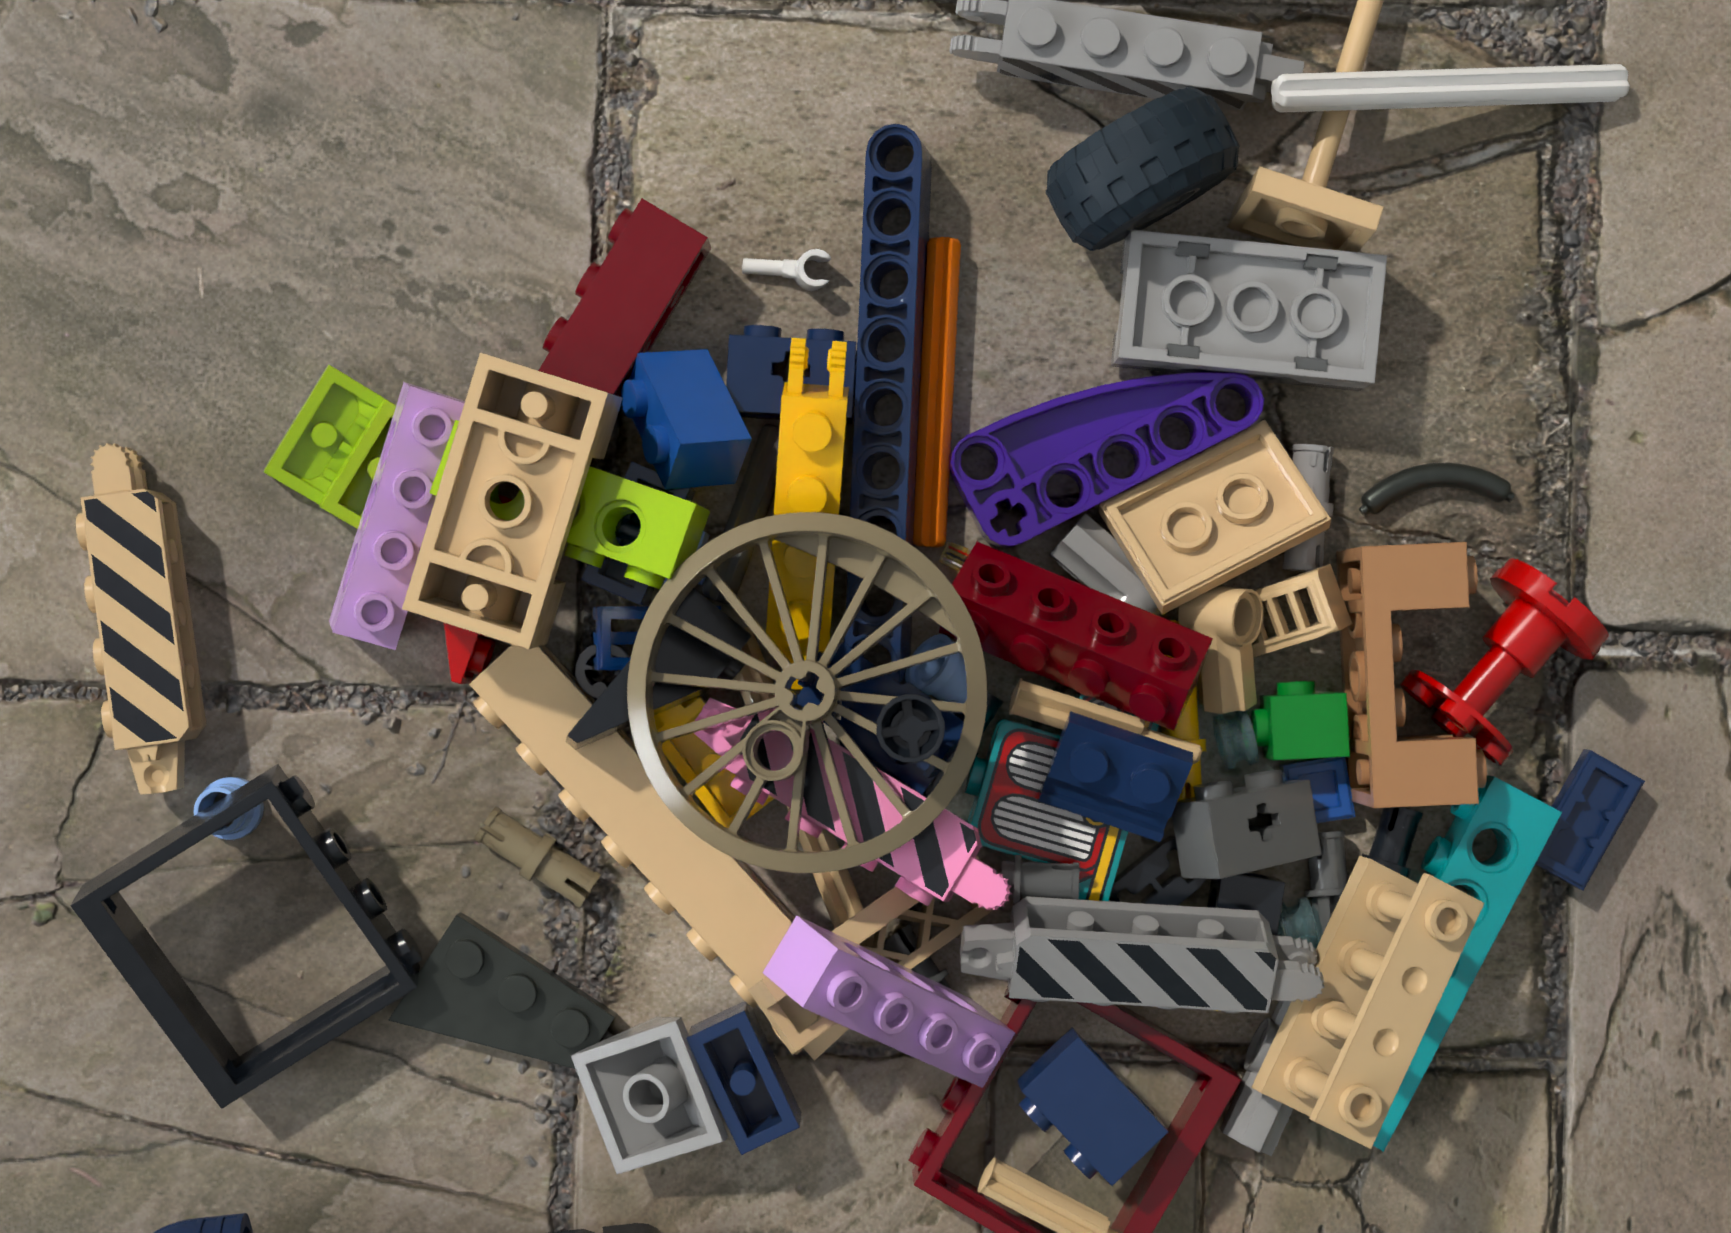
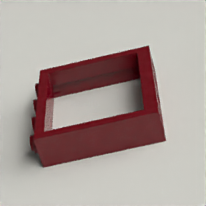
[908,986,1241,1233]

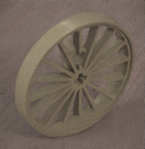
[627,512,987,873]

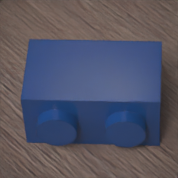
[621,349,752,490]

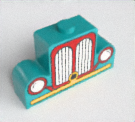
[965,692,1159,901]

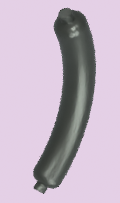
[1359,462,1515,516]

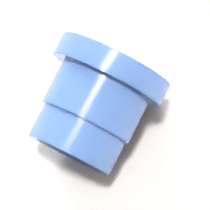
[905,634,967,703]
[194,777,264,840]

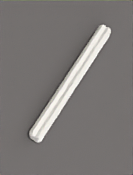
[1271,64,1630,112]

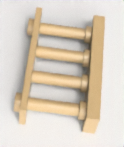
[1251,856,1484,1149]

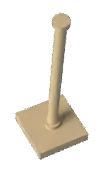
[1227,0,1384,252]

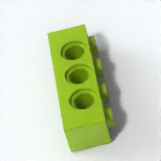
[429,420,710,589]

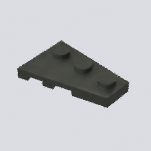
[388,912,617,1069]

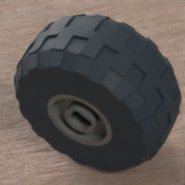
[1045,86,1240,251]

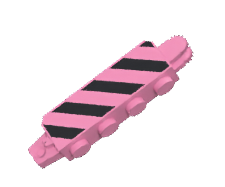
[694,698,1012,910]

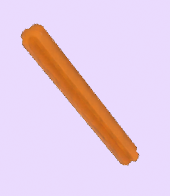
[913,237,961,548]

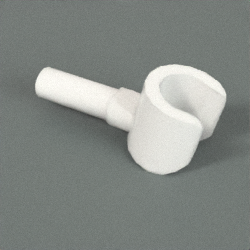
[742,249,831,291]

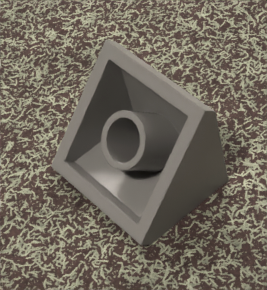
[571,1017,728,1174]

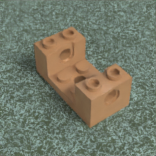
[1336,542,1487,808]

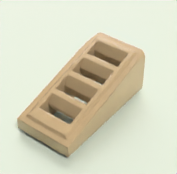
[1252,564,1352,657]

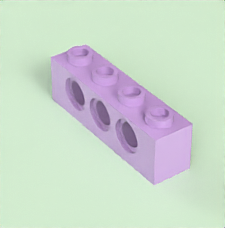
[329,382,465,650]
[763,916,1015,1088]

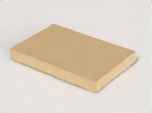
[1099,420,1331,615]

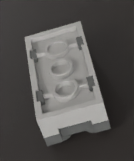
[1111,230,1387,391]

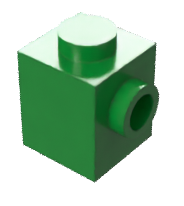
[1251,681,1350,760]

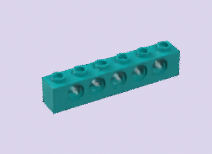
[1373,775,1562,1152]

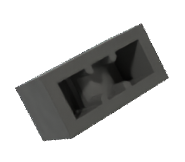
[1172,770,1322,879]

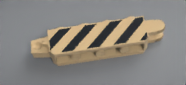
[76,443,206,795]

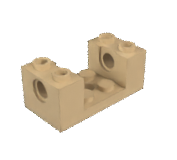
[402,353,623,649]

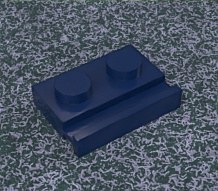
[1038,711,1193,842]

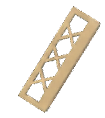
[748,856,993,1054]

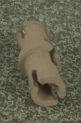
[474,806,602,908]

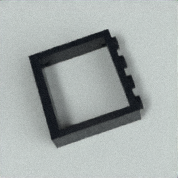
[70,764,422,1109]

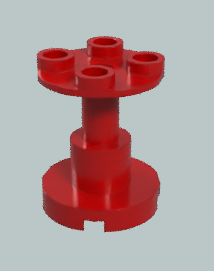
[1400,558,1609,766]

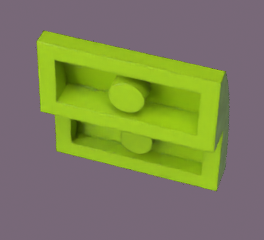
[263,364,396,529]

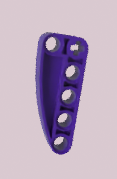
[950,373,1264,549]

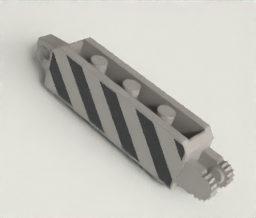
[949,0,1304,110]
[960,896,1325,1014]

